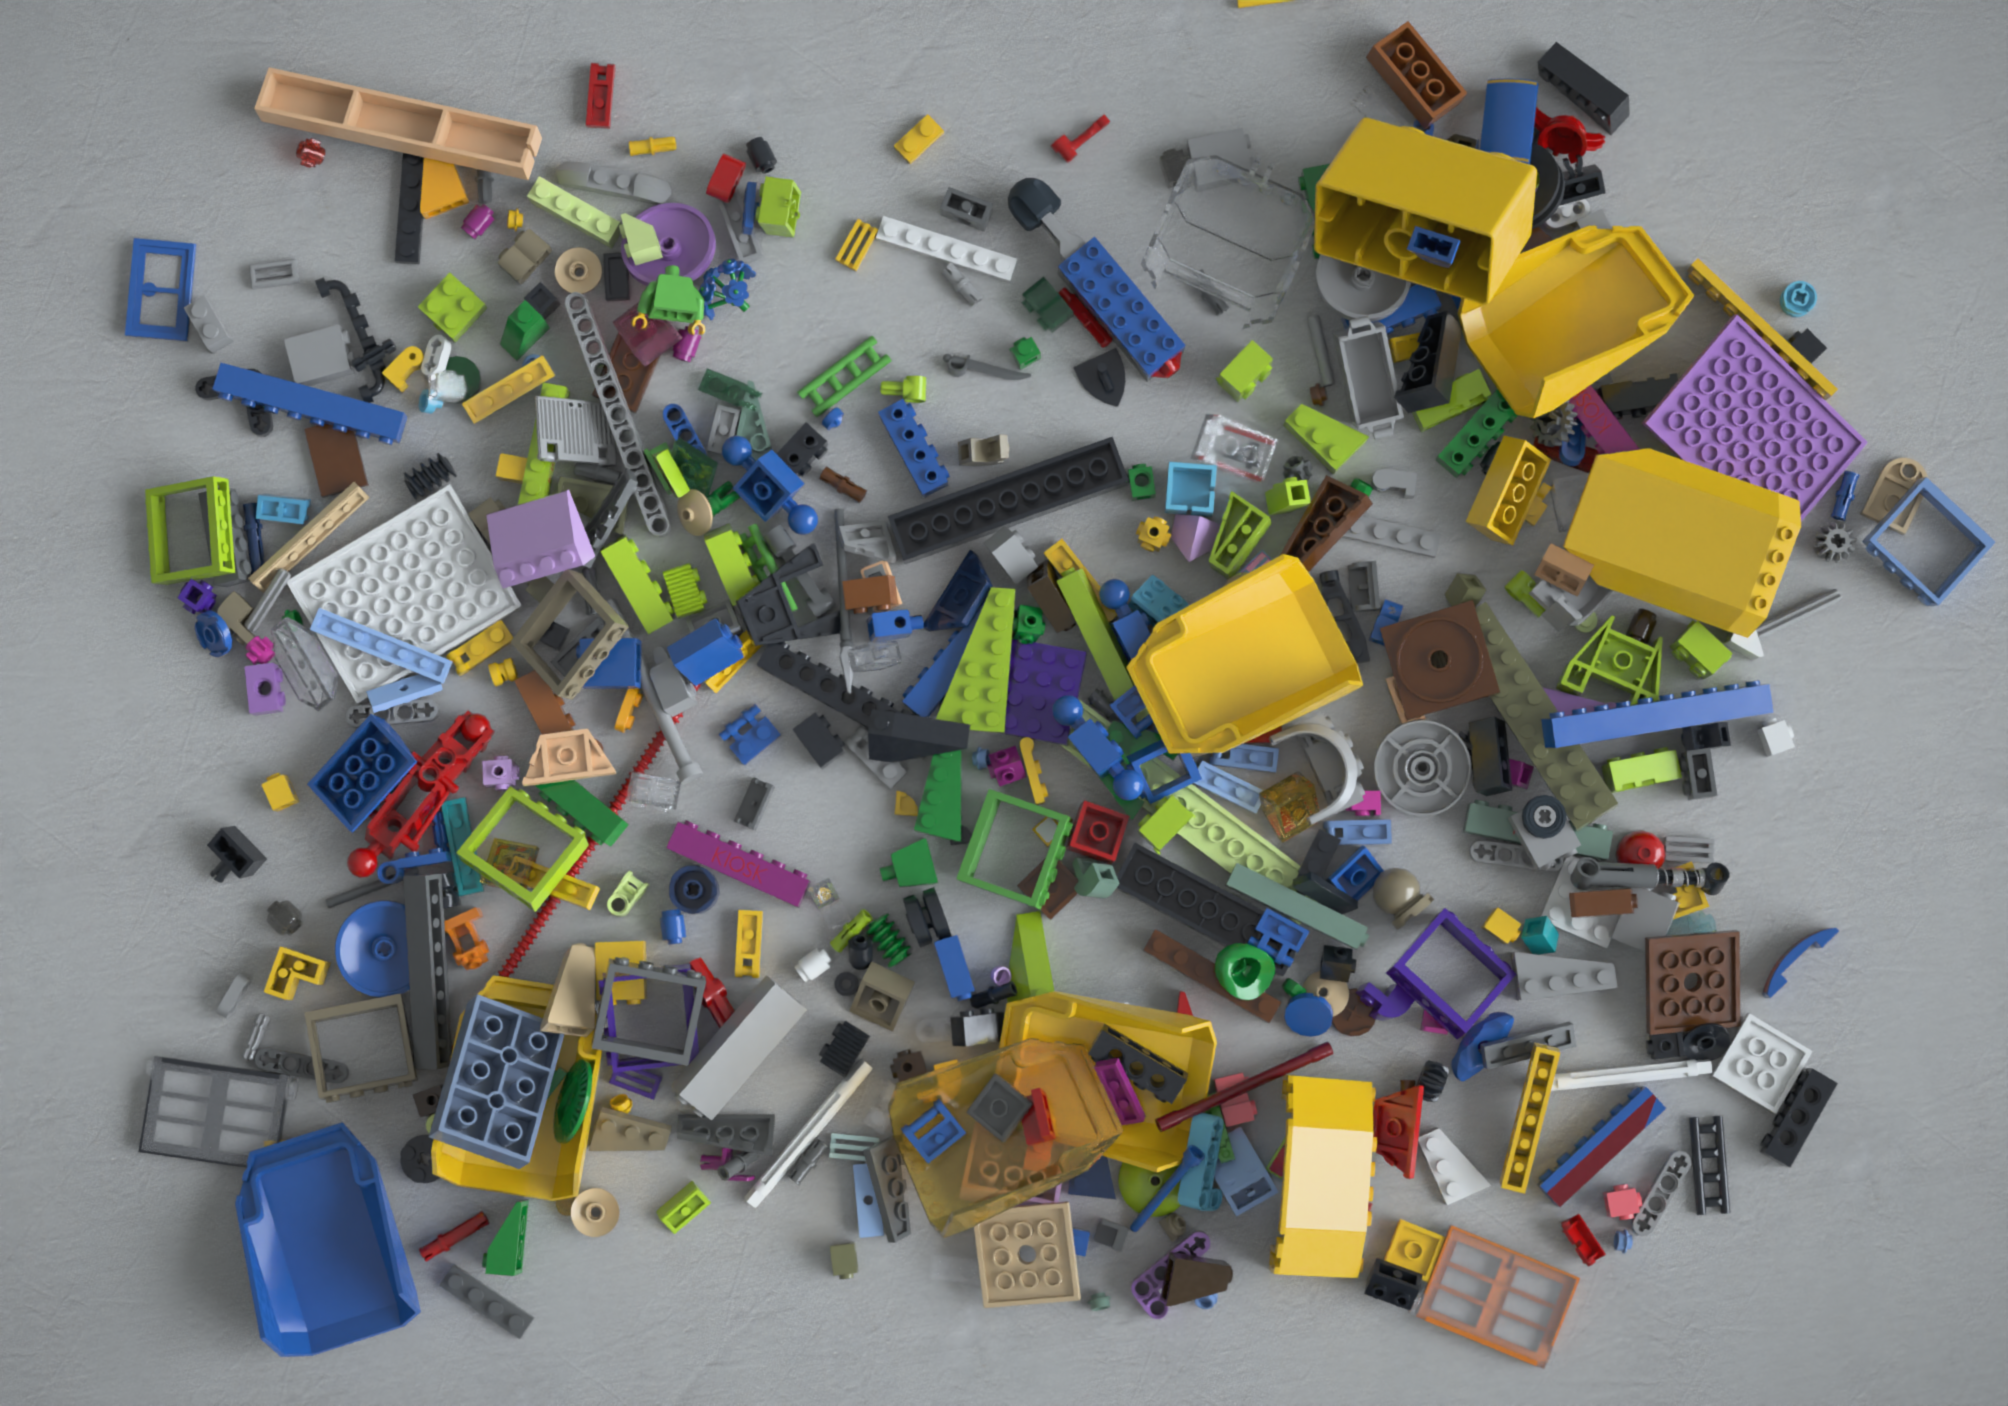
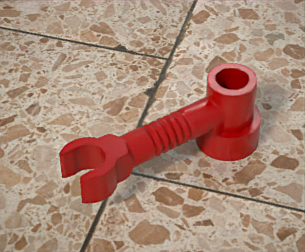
[1050,114,1110,163]

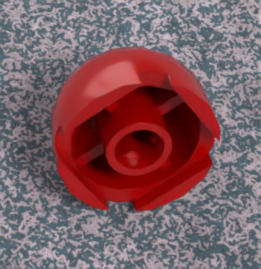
[1615,830,1665,869]

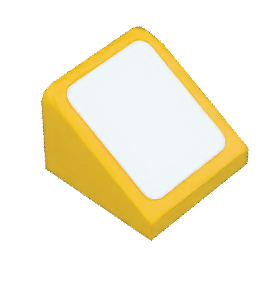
[1032,817,1058,847]

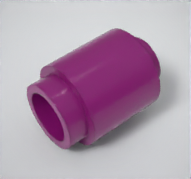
[460,204,495,239]
[672,326,701,363]

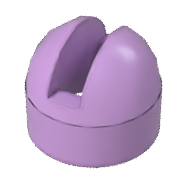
[990,966,1011,986]

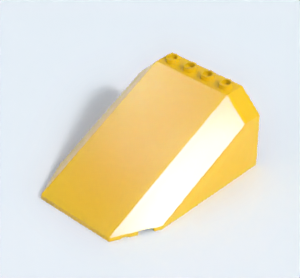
[1458,225,1694,418]
[1563,448,1801,638]
[1126,554,1363,753]
[431,975,603,1201]
[995,991,1217,1172]

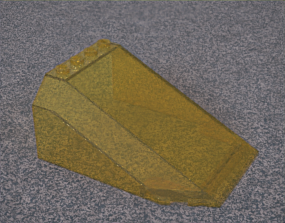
[888,1038,1123,1238]

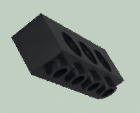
[1088,1024,1188,1104]
[1760,1068,1838,1168]

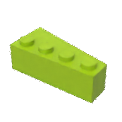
[600,534,675,634]

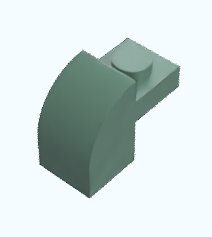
[1072,857,1119,899]

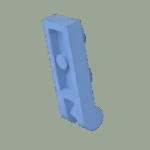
[1209,744,1279,773]
[1323,820,1392,845]

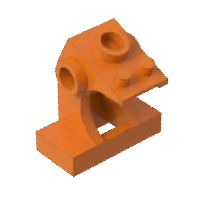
[444,907,490,971]

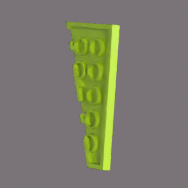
[936,587,1016,733]

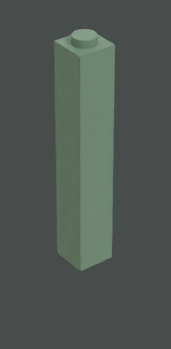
[1225,863,1369,950]

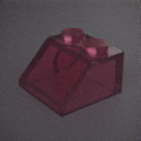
[612,302,683,367]

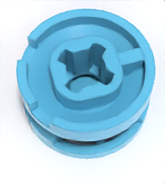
[1780,281,1817,317]

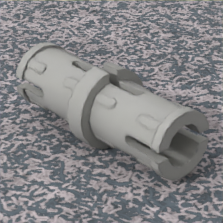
[941,262,984,307]

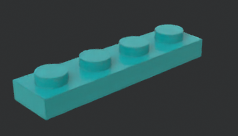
[441,797,484,896]

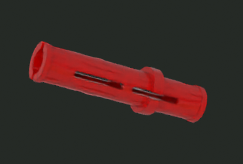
[419,1211,490,1262]

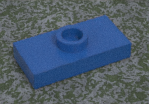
[742,181,759,235]

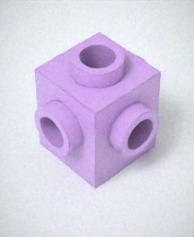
[482,756,520,791]

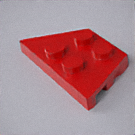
[1373,1085,1424,1179]

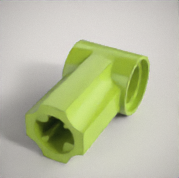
[1504,570,1545,618]

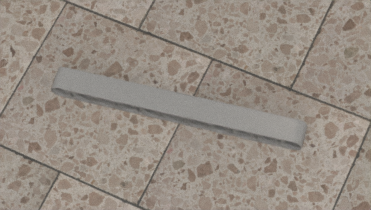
[565,292,672,537]

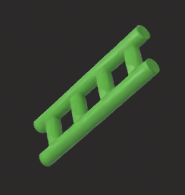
[797,336,892,418]
[740,524,798,612]

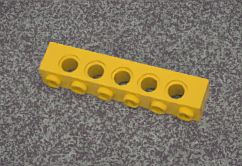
[1499,1042,1561,1194]

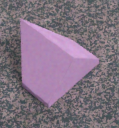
[1170,514,1221,562]

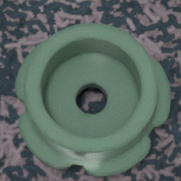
[1087,1292,1111,1311]

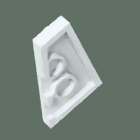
[1418,1128,1491,1205]

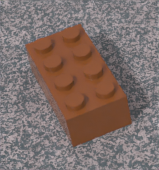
[1366,21,1467,129]

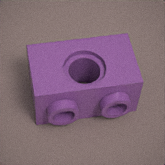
[244,663,286,716]

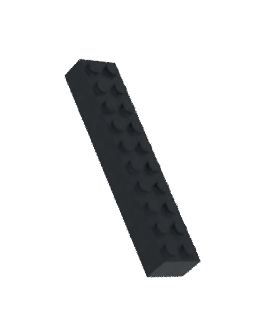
[888,436,1129,565]

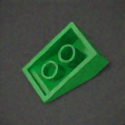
[482,1199,529,1276]

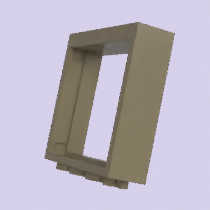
[511,569,629,700]
[304,994,418,1103]

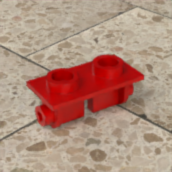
[1561,1214,1606,1267]

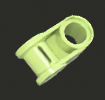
[607,870,649,917]

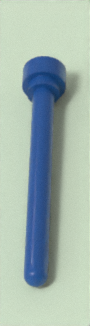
[1130,1145,1205,1232]

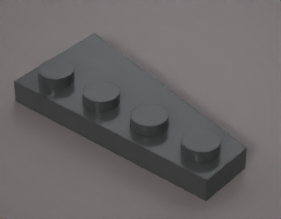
[584,468,638,568]

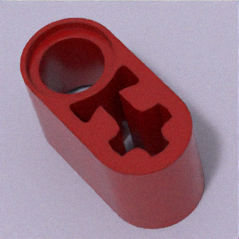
[706,153,746,203]

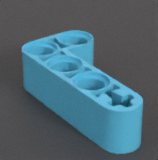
[1178,1113,1224,1211]

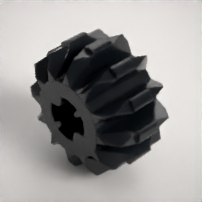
[1416,1060,1449,1103]

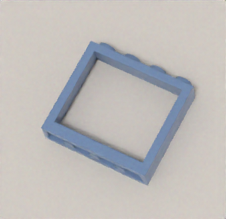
[1862,477,1996,606]

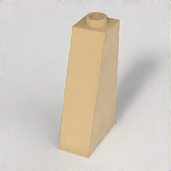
[540,943,595,1037]

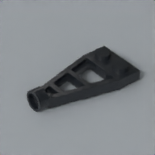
[1319,570,1370,664]

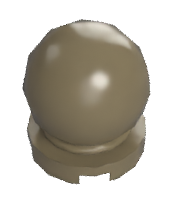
[1373,868,1435,930]

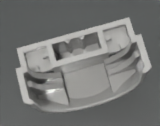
[1529,575,1614,631]
[1269,712,1365,826]

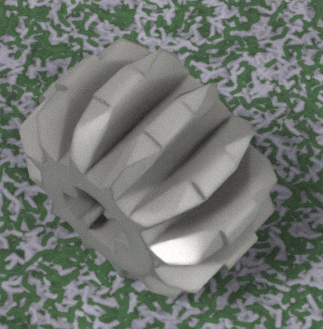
[1814,522,1857,563]

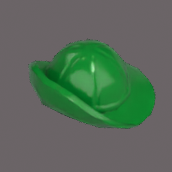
[1215,943,1275,1001]

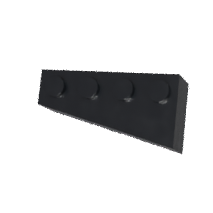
[1538,42,1630,135]

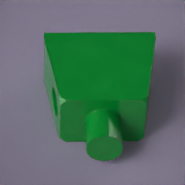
[879,838,938,888]

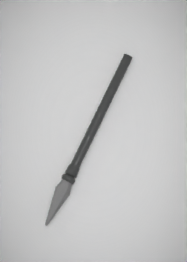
[834,508,855,694]

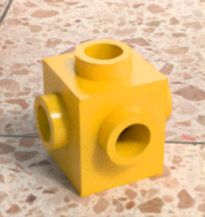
[1135,516,1172,552]

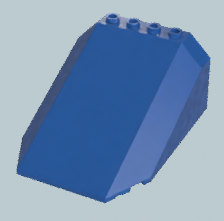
[235,1122,421,1357]

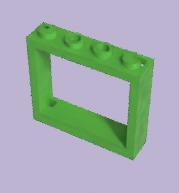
[956,789,1073,910]

